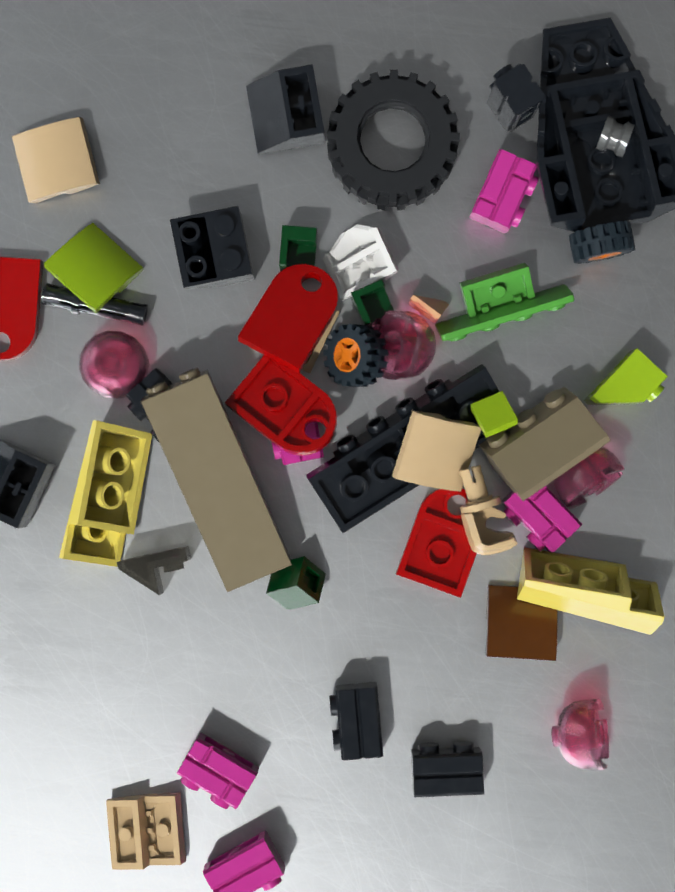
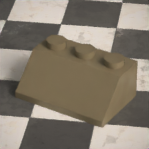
[479,387,611,501]

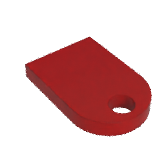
[0,257,43,361]
[238,264,338,373]
[225,355,337,456]
[395,489,477,598]

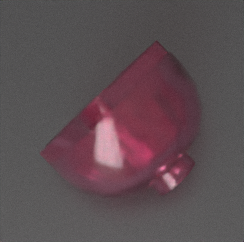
[371,310,436,380]
[79,330,149,399]
[554,446,625,509]
[551,699,609,770]

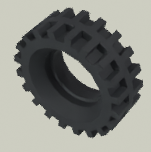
[327,70,460,211]

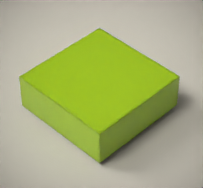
[471,391,518,438]

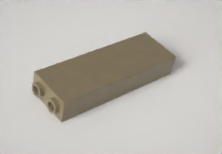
[141,367,292,592]

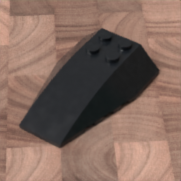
[536,17,675,232]

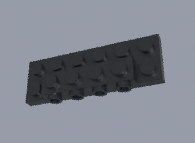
[306,364,500,533]

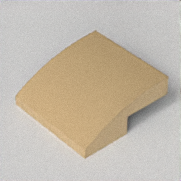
[12,117,100,203]
[392,411,481,492]
[106,792,186,870]

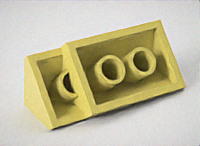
[59,420,152,567]
[517,547,665,635]

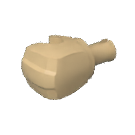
[459,465,517,555]

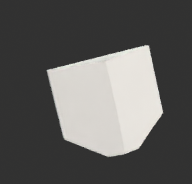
[322,224,399,301]

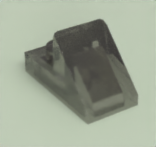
[117,545,192,595]

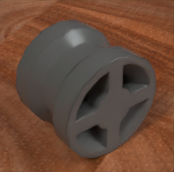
[596,115,635,158]

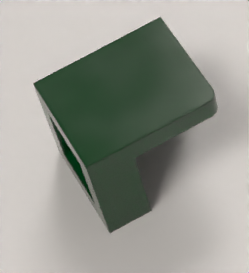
[279,225,317,272]
[351,279,396,326]
[266,556,326,610]

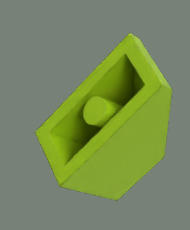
[584,348,668,405]

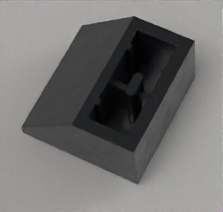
[246,64,325,155]
[170,206,255,289]
[0,439,56,529]

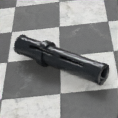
[41,283,148,326]

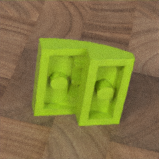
[44,223,144,313]

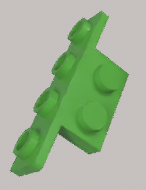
[435,263,575,341]

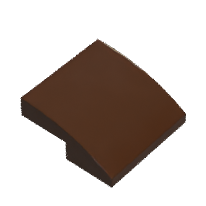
[485,585,557,661]

